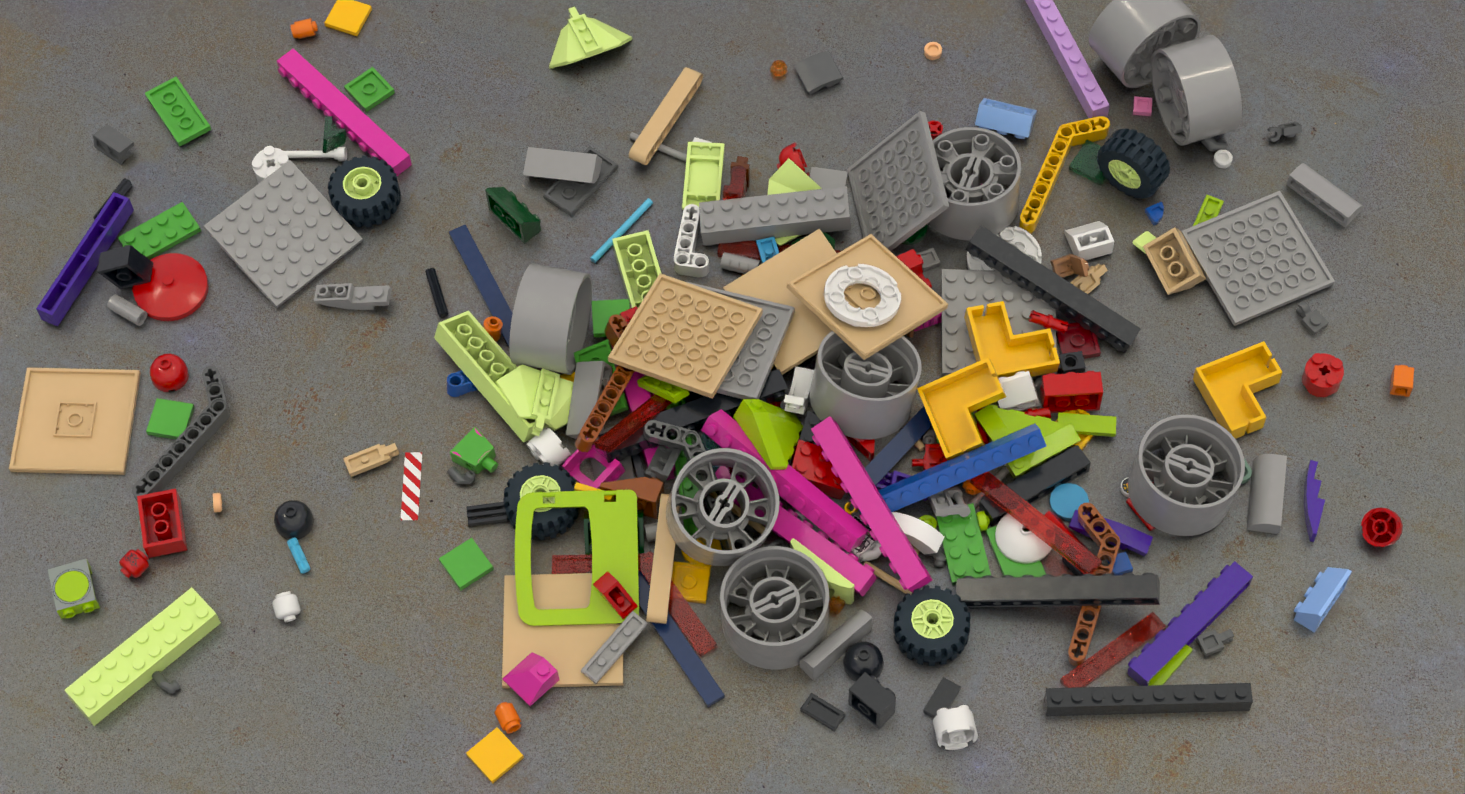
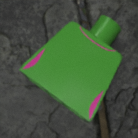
[450,427,498,474]

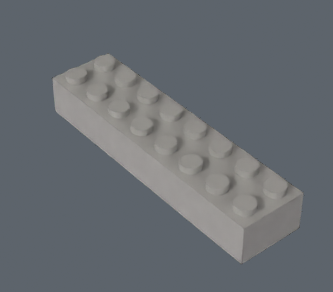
[699,186,851,246]

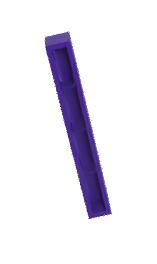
[36,192,134,327]
[1127,561,1253,686]

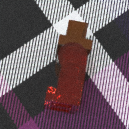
[723,156,750,200]

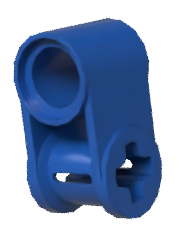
[447,370,477,397]

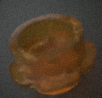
[770,60,787,77]
[829,596,845,615]

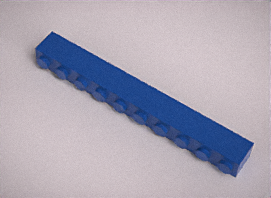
[858,424,1046,514]

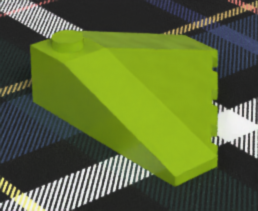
[733,399,803,470]
[974,404,1081,479]

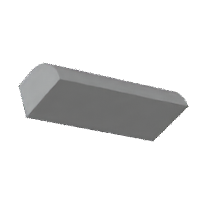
[523,147,602,183]
[1287,163,1364,227]
[566,361,613,439]
[1247,454,1287,534]
[800,610,872,681]

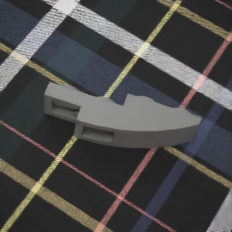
[314,283,392,310]

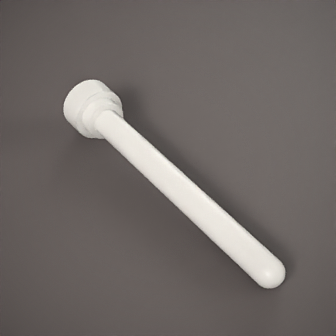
[284,147,347,161]

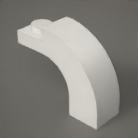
[784,366,814,414]
[892,512,944,554]

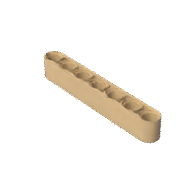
[629,67,703,165]
[646,493,680,624]

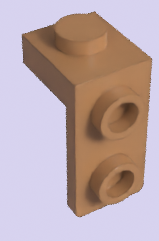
[1050,254,1089,278]

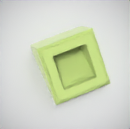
[1132,231,1156,254]

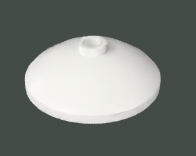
[995,509,1055,564]

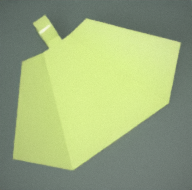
[549,7,632,69]
[767,158,822,246]
[496,364,574,436]

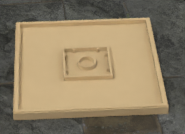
[723,229,837,375]
[787,234,948,360]
[9,368,141,475]
[502,573,623,689]

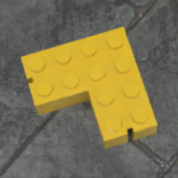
[964,301,1060,378]
[1193,341,1282,439]
[917,357,1007,460]

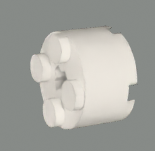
[252,146,289,184]
[526,427,571,466]
[933,705,978,750]

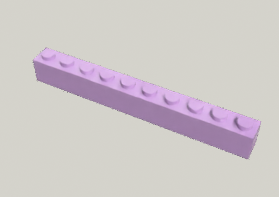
[1025,0,1110,119]

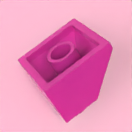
[502,652,560,706]

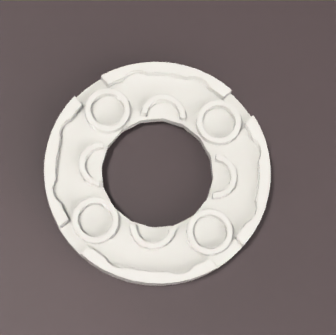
[966,226,1042,271]
[824,264,901,327]

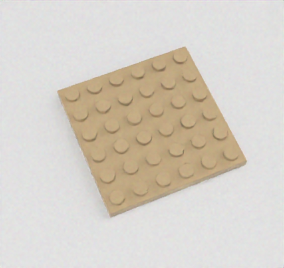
[608,273,763,399]

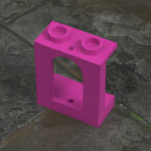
[562,438,625,489]

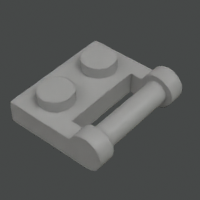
[927,487,971,517]

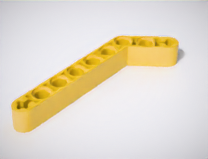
[1019,116,1110,234]

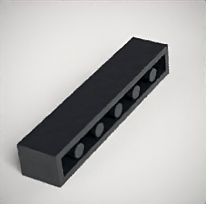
[979,445,1091,527]

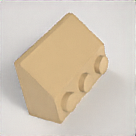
[1143,227,1206,295]

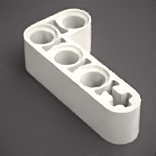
[674,204,709,278]

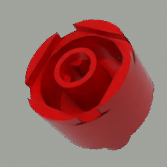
[1302,353,1344,397]

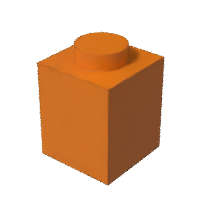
[1390,365,1414,397]

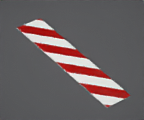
[401,452,422,520]

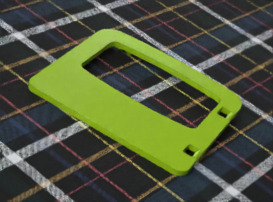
[515,490,639,626]

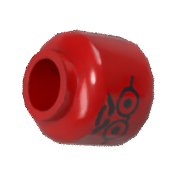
[119,549,149,578]

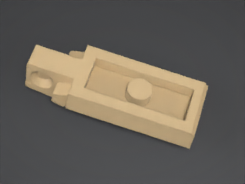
[1070,264,1108,294]
[344,443,399,477]

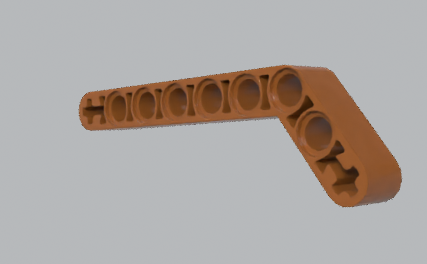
[575,314,635,452]
[1068,503,1120,666]

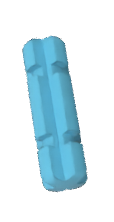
[287,537,310,574]

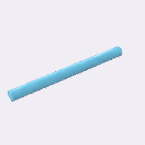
[590,198,653,263]

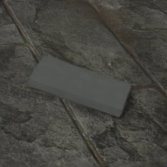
[543,146,618,217]

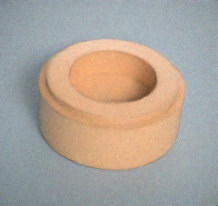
[924,42,942,60]
[213,493,222,513]

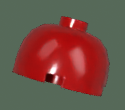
[777,142,810,176]
[150,354,189,392]
[1361,508,1403,547]

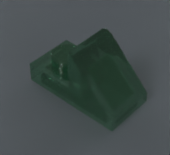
[323,116,346,153]

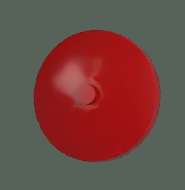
[133,253,209,321]

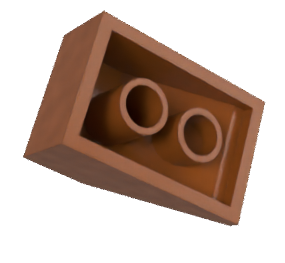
[600,477,665,520]

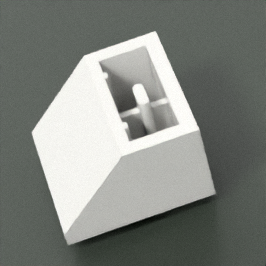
[1064,221,1114,260]
[998,371,1040,411]

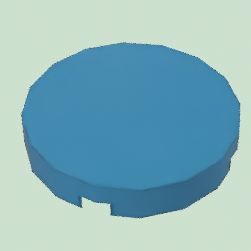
[1049,483,1089,521]

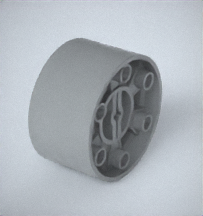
[1088,0,1201,88]
[1151,35,1242,146]
[929,127,1021,240]
[509,263,592,375]
[809,331,922,439]
[1128,414,1245,536]
[666,448,779,566]
[720,546,829,670]

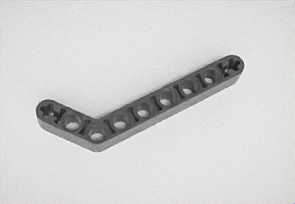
[132,366,230,503]
[643,420,744,550]

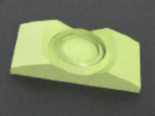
[682,142,725,210]
[790,538,854,605]

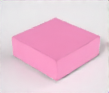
[1133,96,1152,116]

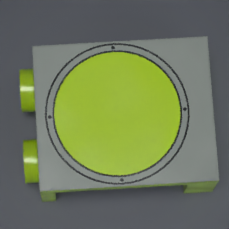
[48,559,100,619]

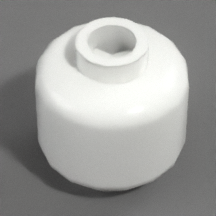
[272,591,301,622]

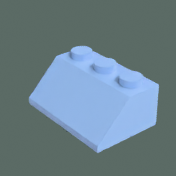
[975,98,1037,139]
[1294,567,1352,633]

